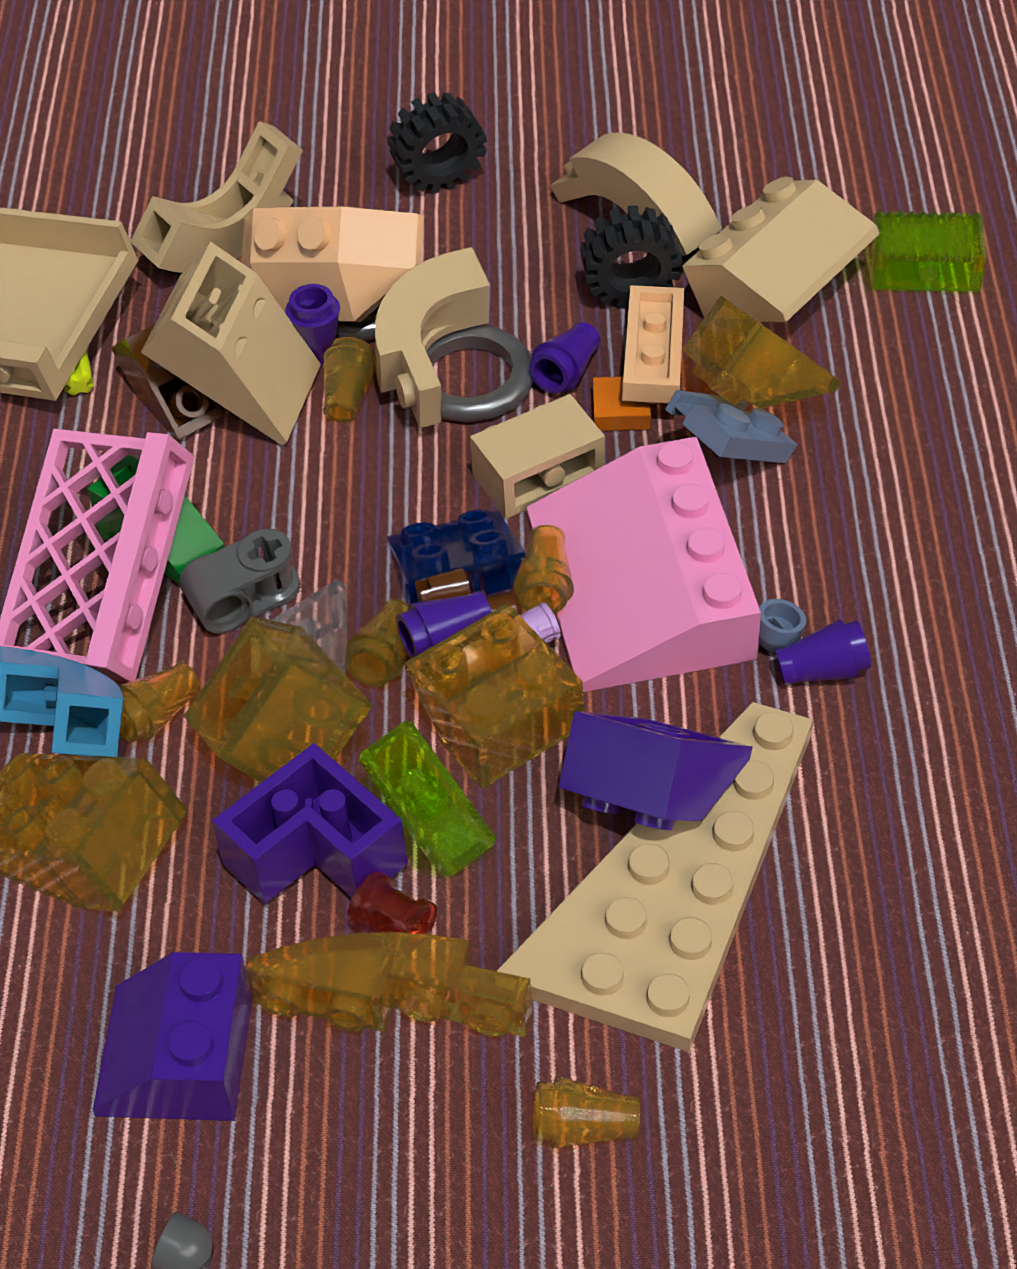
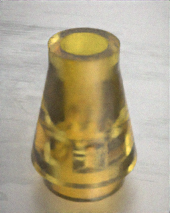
[323,337,376,423]
[513,525,574,614]
[345,599,408,686]
[119,662,201,743]
[532,1075,640,1149]

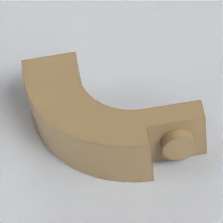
[130,121,303,273]
[550,133,722,256]
[375,247,490,428]

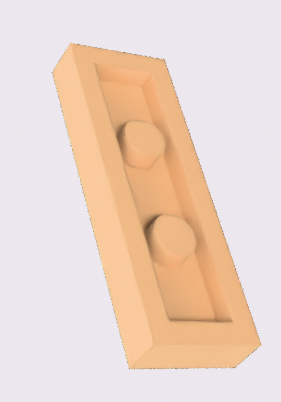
[622,285,684,404]

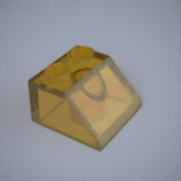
[682,295,842,409]

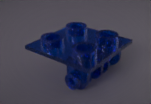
[387,509,526,604]

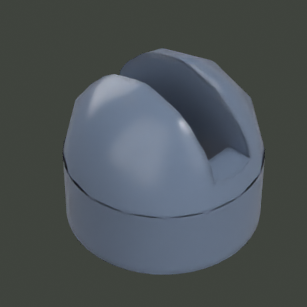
[759,599,806,653]

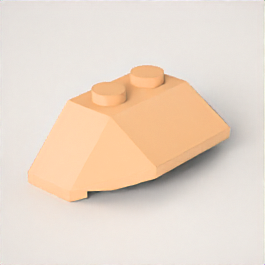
[241,206,424,322]

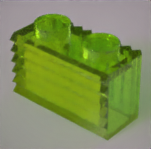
[870,210,986,292]
[359,721,497,877]

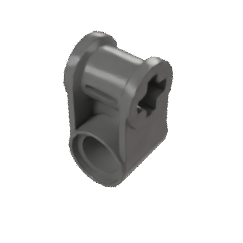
[179,529,301,634]

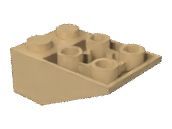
[141,241,321,446]

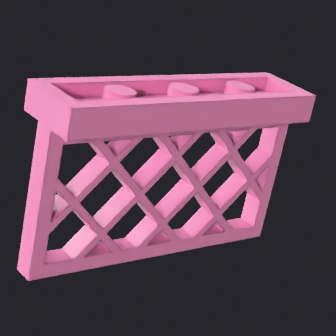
[0,429,195,684]

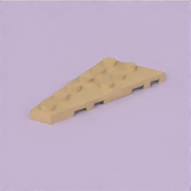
[494,702,814,1053]

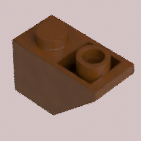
[111,324,226,440]

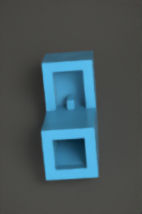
[0,646,123,758]

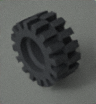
[387,92,487,193]
[580,206,683,308]

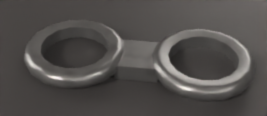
[335,314,533,423]

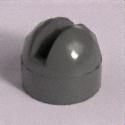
[150,1212,213,1269]

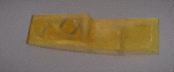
[246,932,533,1037]

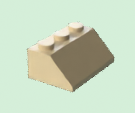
[682,177,879,322]

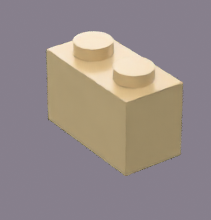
[470,394,605,519]

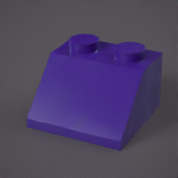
[558,711,753,830]
[93,952,253,1121]

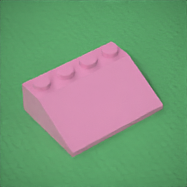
[526,437,761,693]

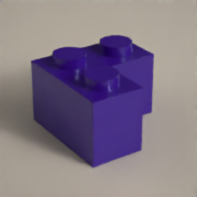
[212,743,408,904]

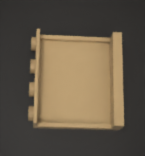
[0,208,138,401]

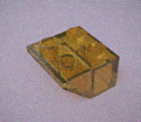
[405,603,583,789]
[184,616,373,783]

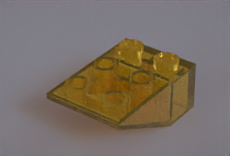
[0,753,188,912]

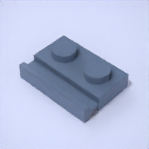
[665,390,798,463]

